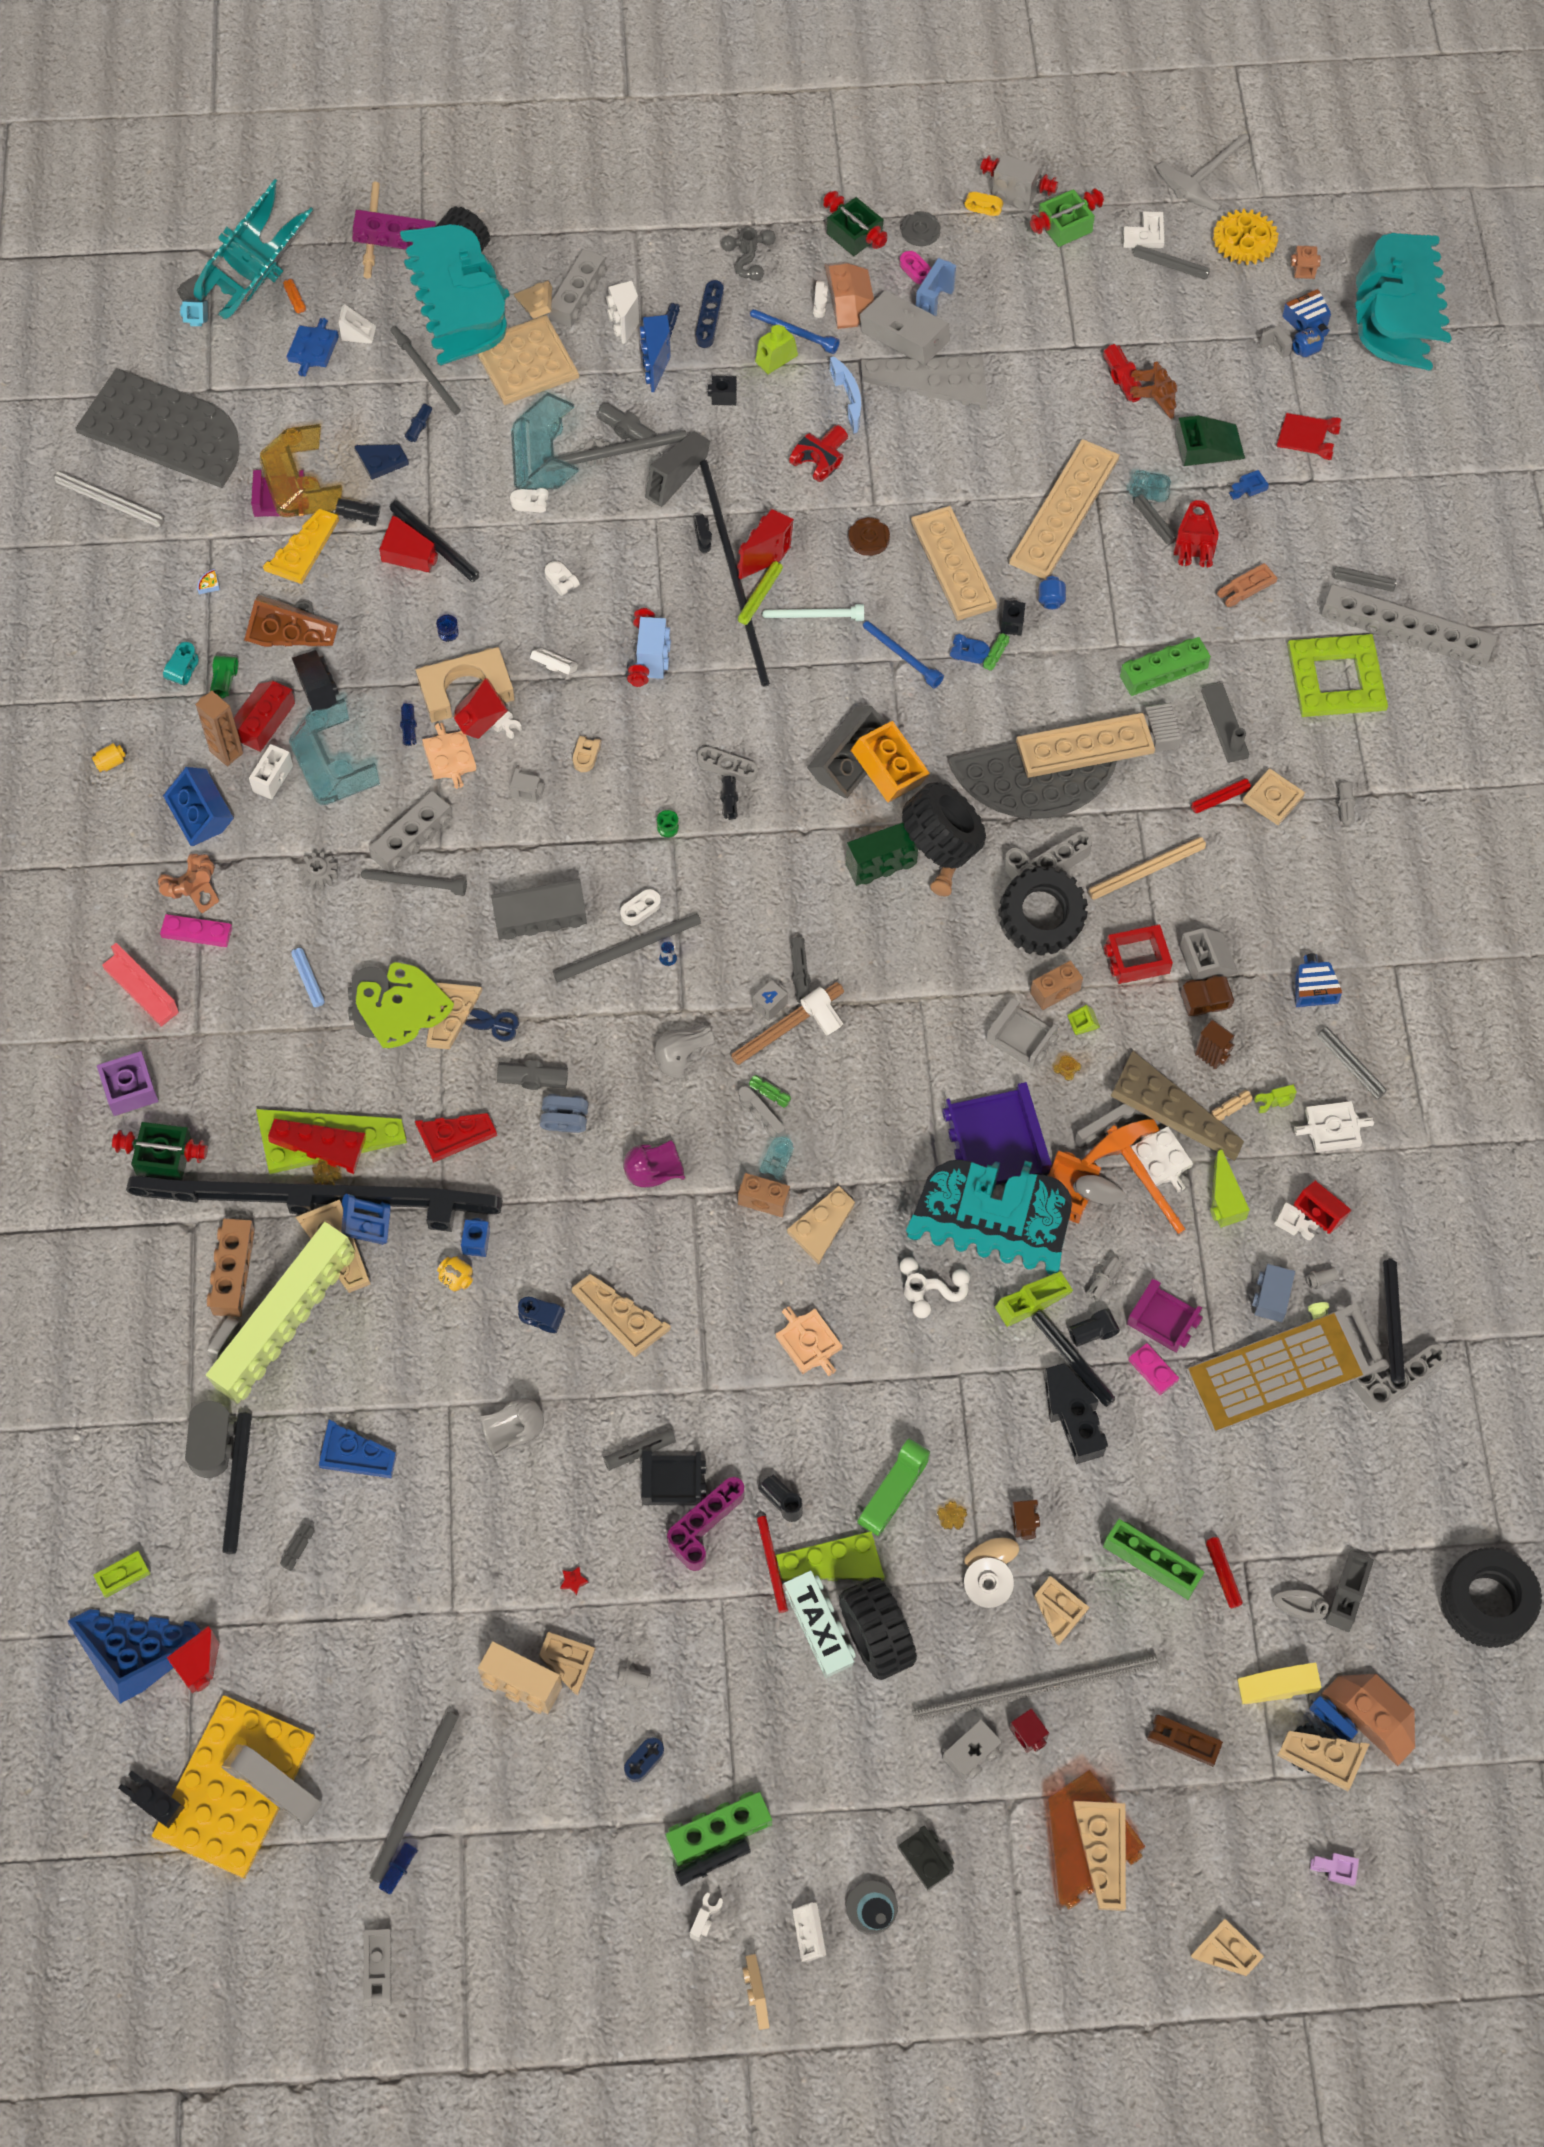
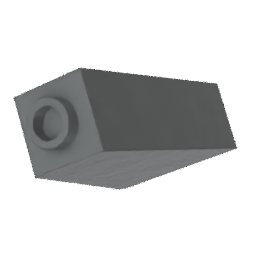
[645,431,710,507]

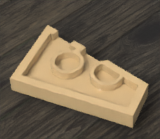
[426,983,482,1050]
[787,1186,855,1265]

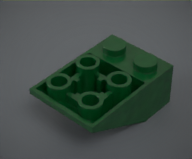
[1176,415,1245,466]

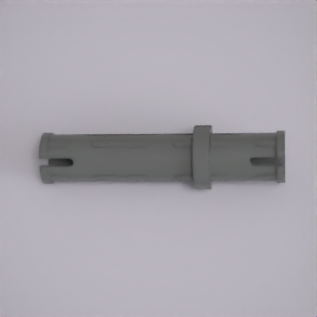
[790,937,811,1003]
[603,1429,676,1471]

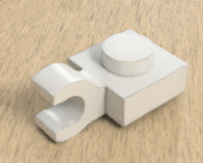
[690,1893,723,1942]

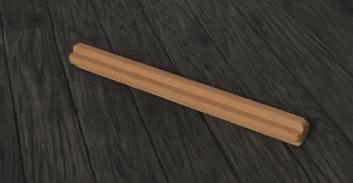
[731,982,844,1065]

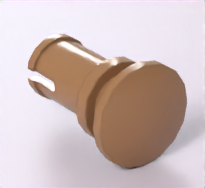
[930,867,956,897]

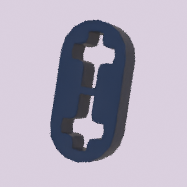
[624,1738,664,1782]

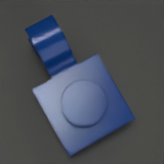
[1229,470,1269,500]

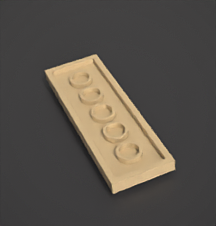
[911,506,997,621]
[1016,713,1155,778]

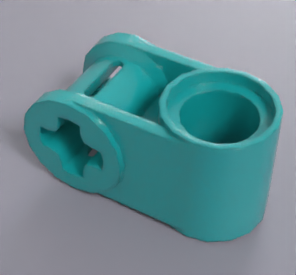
[163,642,199,686]

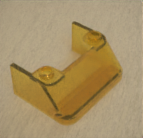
[260,424,342,517]

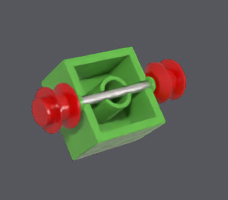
[1030,188,1104,247]

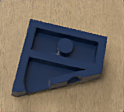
[354,445,409,480]

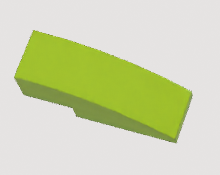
[995,1271,1073,1327]

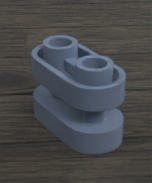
[540,1094,589,1133]

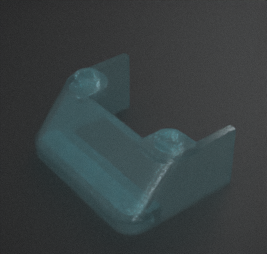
[511,392,579,490]
[289,698,380,805]

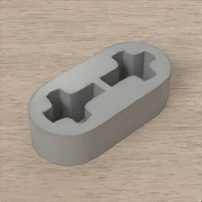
[207,1317,241,1360]

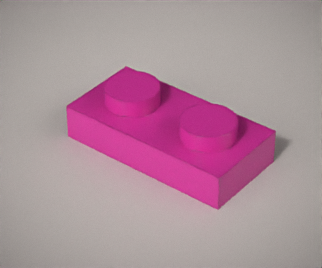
[1128,1343,1179,1395]

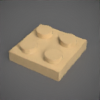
[1243,768,1305,826]

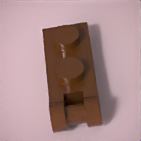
[1147,1715,1223,1767]

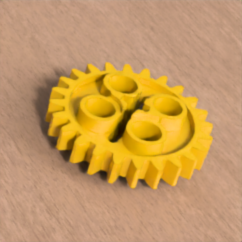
[1213,209,1279,265]

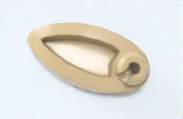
[965,1538,1019,1567]

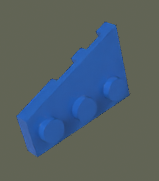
[319,1420,397,1479]

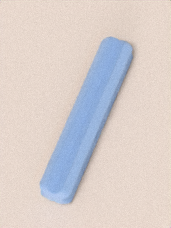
[291,948,325,1008]

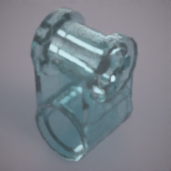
[1129,470,1171,502]

